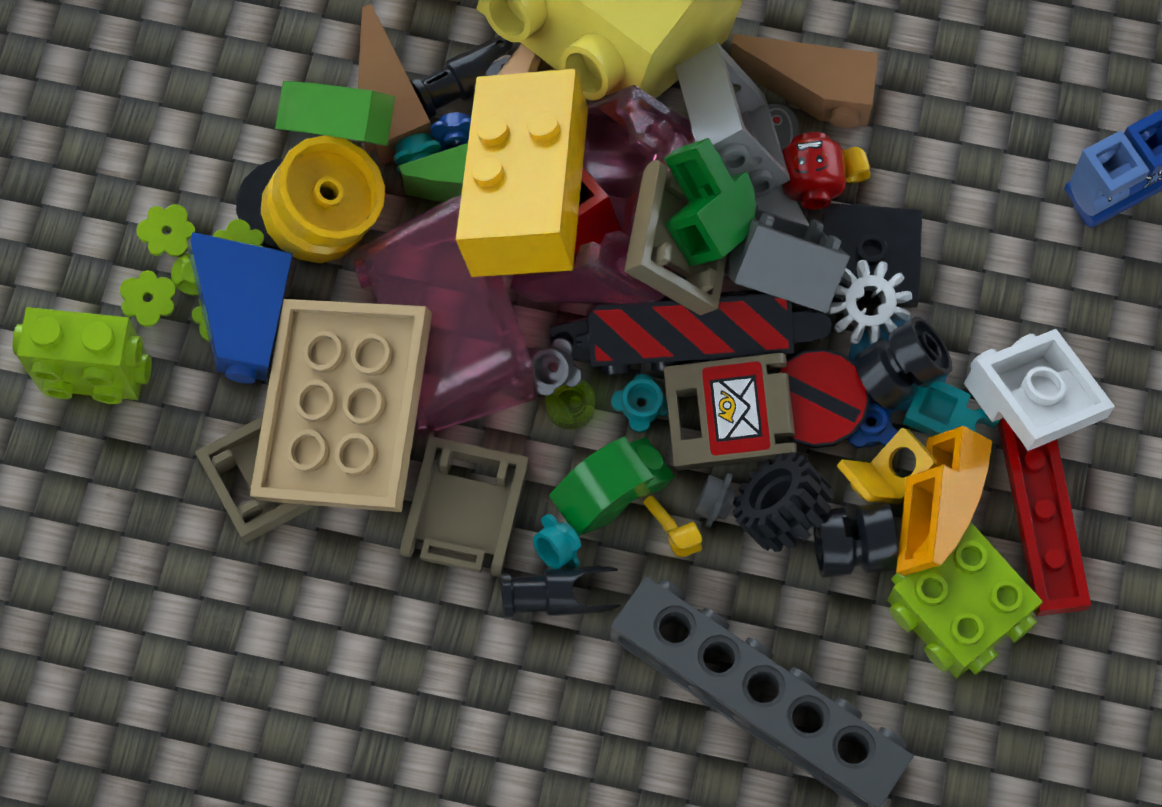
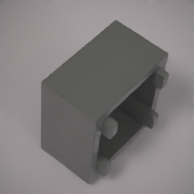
[724,200,850,313]

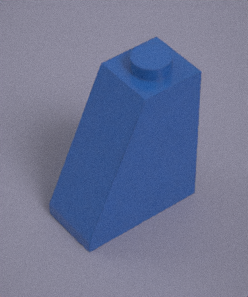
[190,232,293,384]

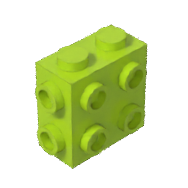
[12,307,152,404]
[887,523,1043,679]

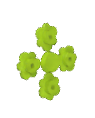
[120,204,264,342]

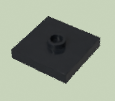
[821,203,922,308]

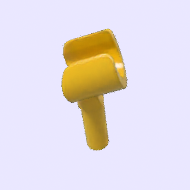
[844,147,871,183]
[643,495,702,557]

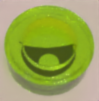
[545,379,596,430]

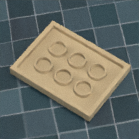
[250,299,433,512]

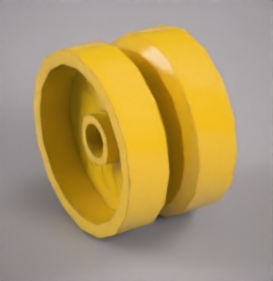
[261,135,385,263]

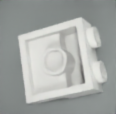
[964,329,1115,451]

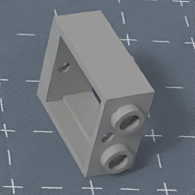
[675,42,791,199]

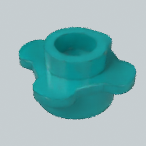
[394,133,441,175]
[611,374,668,433]
[533,514,581,569]

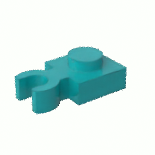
[902,380,1000,438]

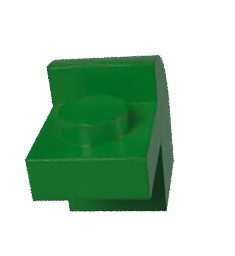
[664,138,756,267]
[549,436,675,536]

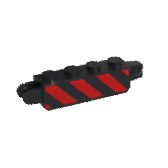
[549,290,833,374]

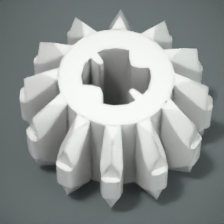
[827,260,912,344]

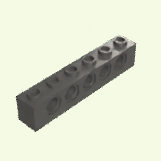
[610,576,914,807]

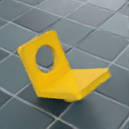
[837,428,937,505]

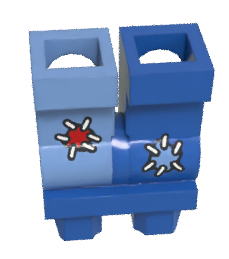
[1064,109,1162,228]

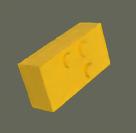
[456,68,588,277]

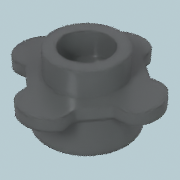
[526,338,583,396]
[694,473,736,528]

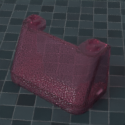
[510,85,696,305]
[352,195,535,436]

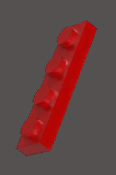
[998,418,1091,617]

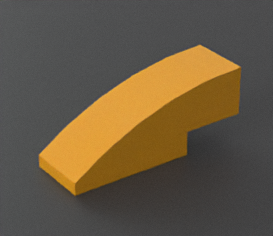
[896,426,992,576]

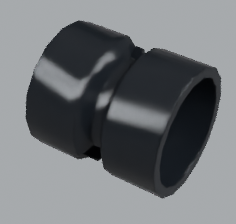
[855,316,952,410]
[813,503,897,578]

